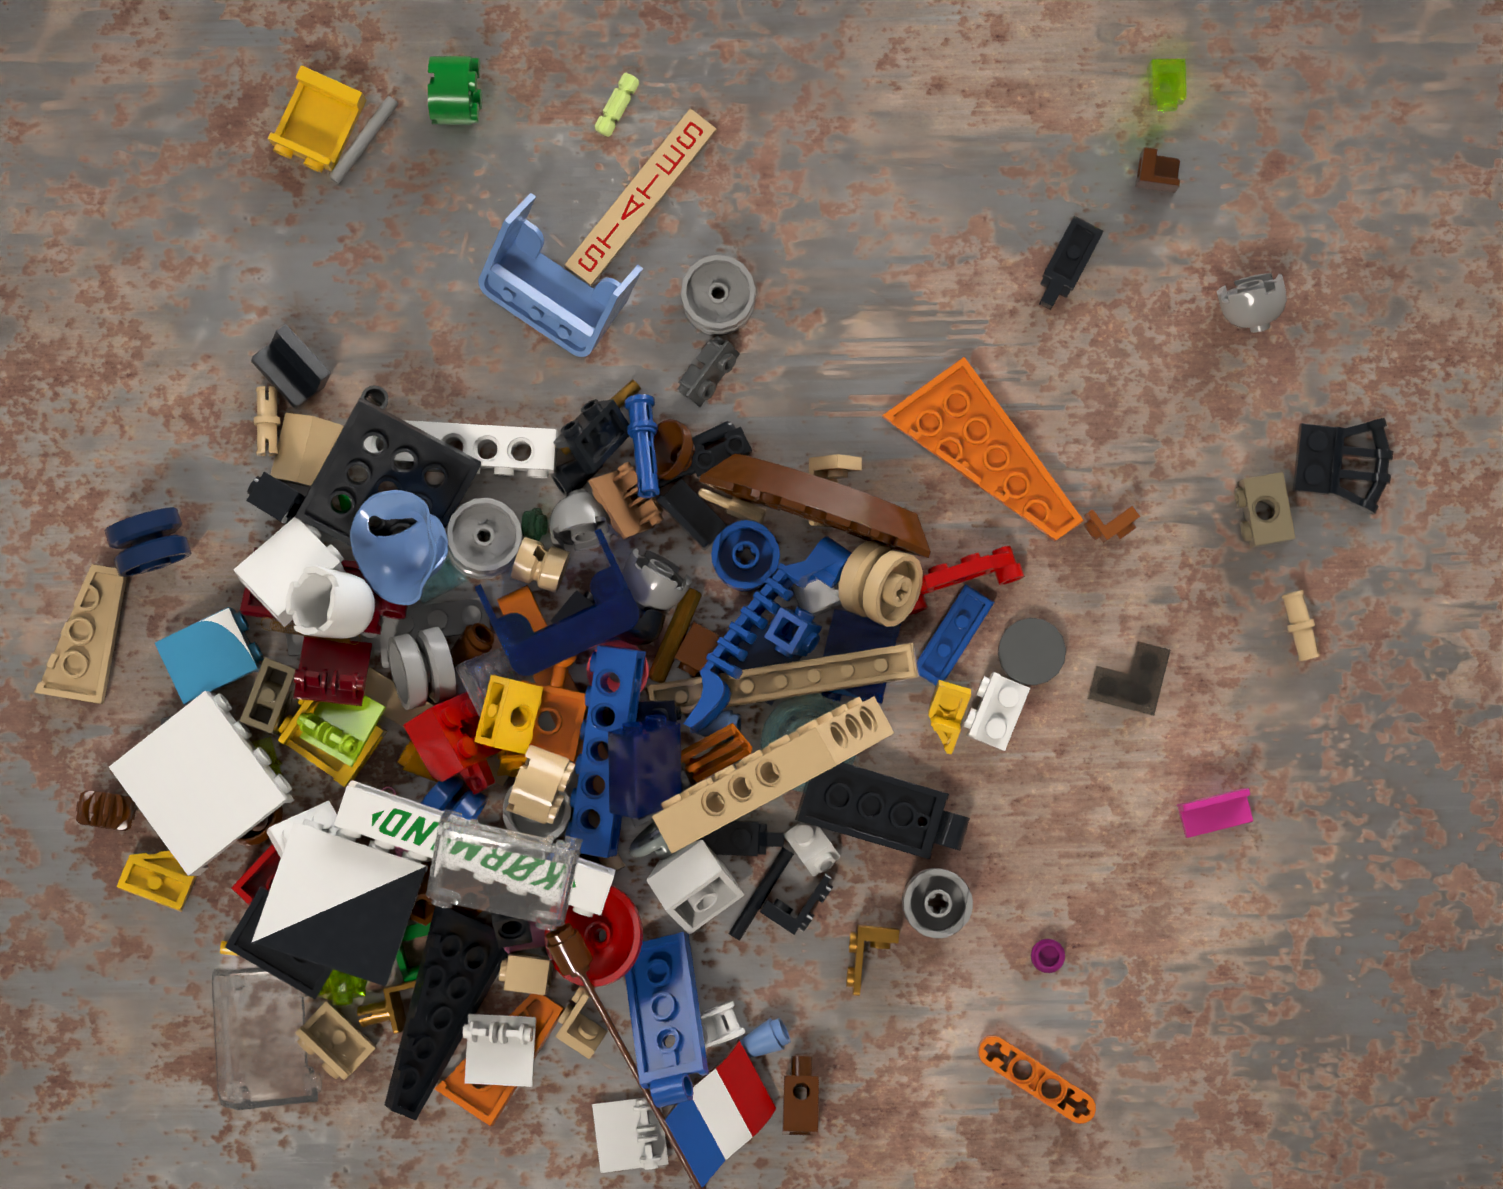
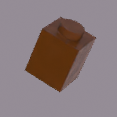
[674,622,721,677]

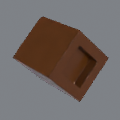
[1135,147,1180,193]

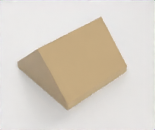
[270,413,344,488]

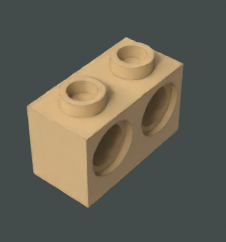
[499,951,553,995]

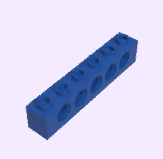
[565,645,646,858]

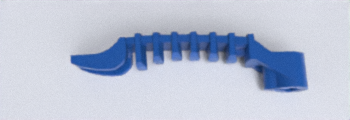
[683,536,852,733]

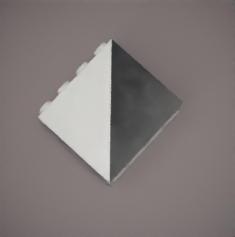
[252,818,428,986]

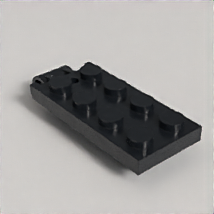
[795,762,970,859]

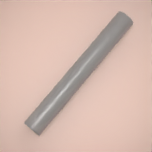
[328,96,399,184]

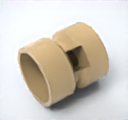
[511,537,570,593]

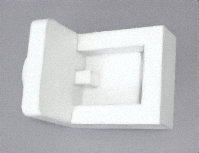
[784,822,840,876]

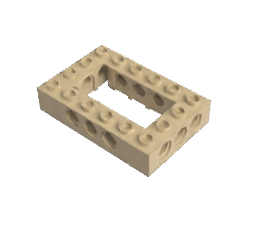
[652,696,894,853]

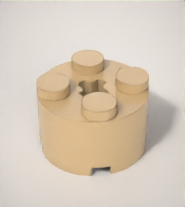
[506,745,576,825]

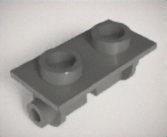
[677,336,740,407]

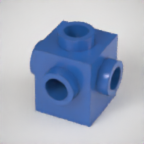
[764,606,822,658]

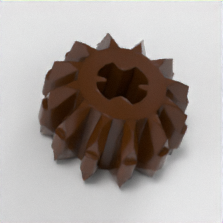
[75,791,136,831]

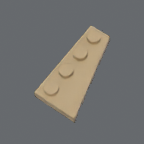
[34,564,127,704]

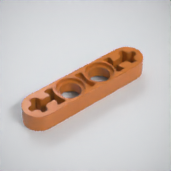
[977,1035,1096,1124]

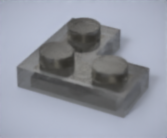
[1087,641,1171,716]

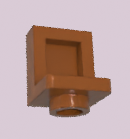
[1084,506,1140,543]

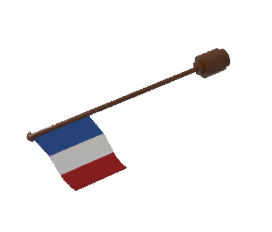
[546,923,776,1189]

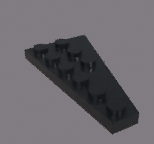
[384,901,509,1121]

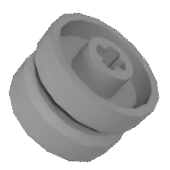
[681,255,756,336]
[446,498,522,580]
[388,627,456,710]

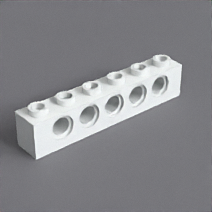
[359,420,559,478]

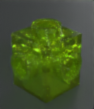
[318,969,368,1005]

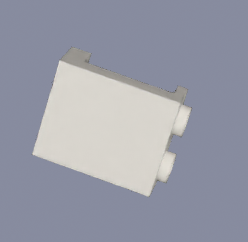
[233,517,346,627]

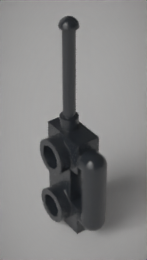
[637,421,752,497]

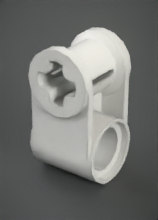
[792,580,841,616]
[700,1000,746,1048]

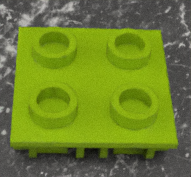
[297,695,386,767]

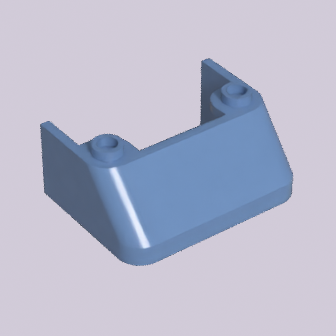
[478,193,643,357]

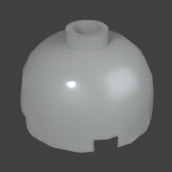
[1216,273,1287,333]
[550,489,618,551]
[622,548,692,612]

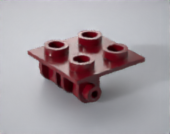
[293,636,372,706]

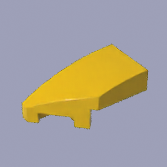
[928,680,971,755]

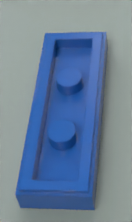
[917,585,995,686]

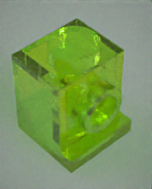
[1147,59,1187,112]

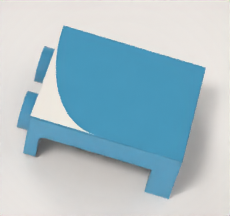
[155,607,264,705]

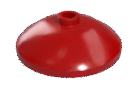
[544,885,643,987]

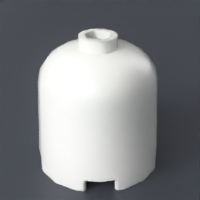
[286,566,375,639]

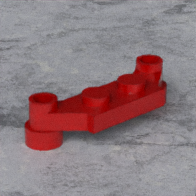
[908,545,1025,616]

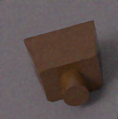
[782,1056,819,1136]

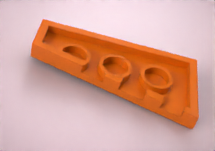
[434,994,565,1126]

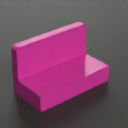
[1177,788,1253,838]

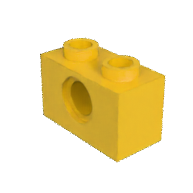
[474,674,544,754]

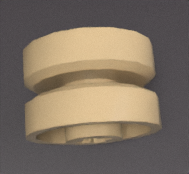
[839,541,923,627]

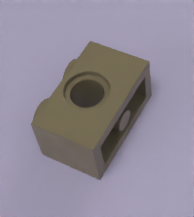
[1234,472,1296,548]
[240,657,296,735]

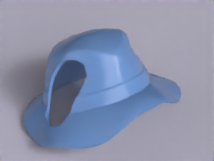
[350,490,448,605]

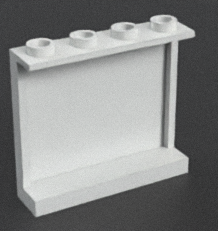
[109,691,294,876]

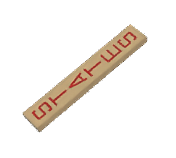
[565,108,717,287]

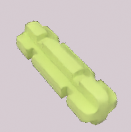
[595,73,639,137]

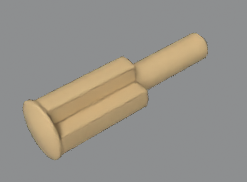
[698,488,766,524]

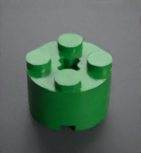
[428,56,482,125]

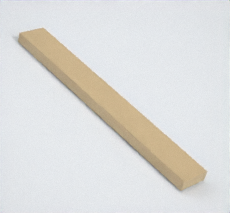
[646,643,919,714]

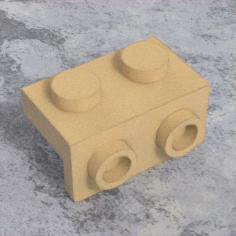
[295,1000,377,1080]

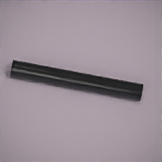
[728,847,794,941]

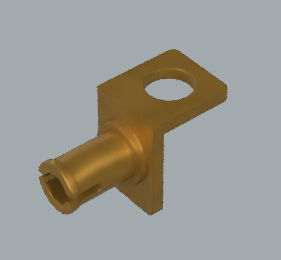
[357,980,416,1034]

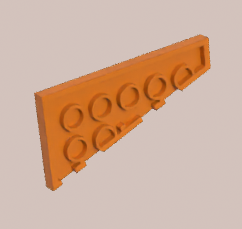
[882,357,1084,541]

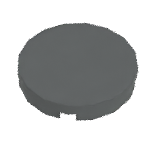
[998,618,1066,686]

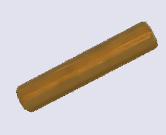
[648,587,702,683]

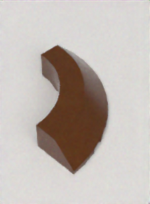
[699,453,931,558]

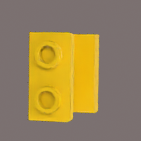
[267,65,367,173]
[278,699,388,787]

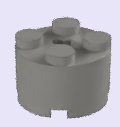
[902,868,973,938]

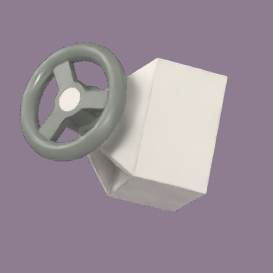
[629,822,745,935]

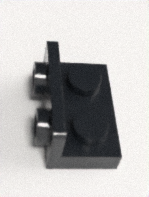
[553,399,629,474]

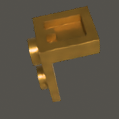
[846,925,900,996]

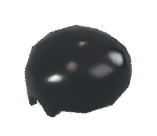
[610,609,666,645]

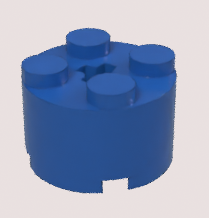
[711,520,780,591]

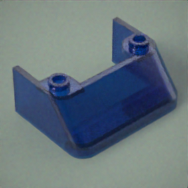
[475,528,639,676]

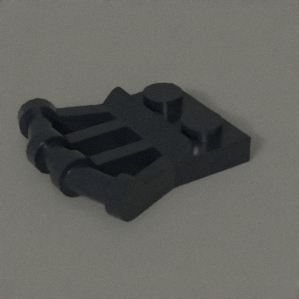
[1292,418,1394,515]

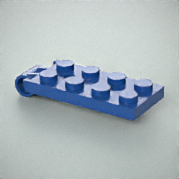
[625,932,709,1108]

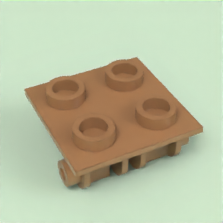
[588,461,664,540]

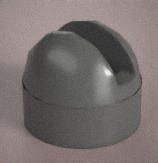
[361,385,388,410]

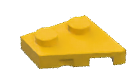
[116,851,197,912]

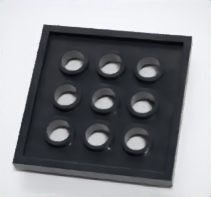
[295,397,481,547]

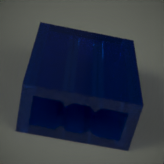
[608,715,681,819]

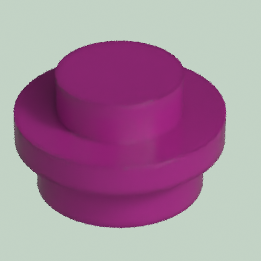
[1031,939,1065,973]

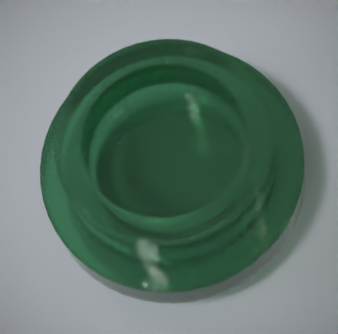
[521,508,548,541]

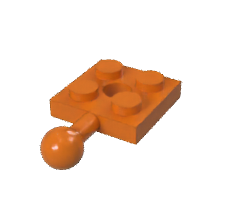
[521,640,587,762]

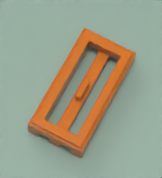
[680,723,753,782]

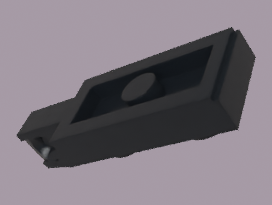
[1039,216,1104,310]
[697,821,784,856]

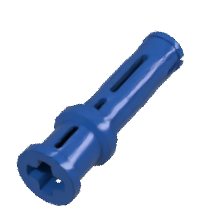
[624,394,660,498]

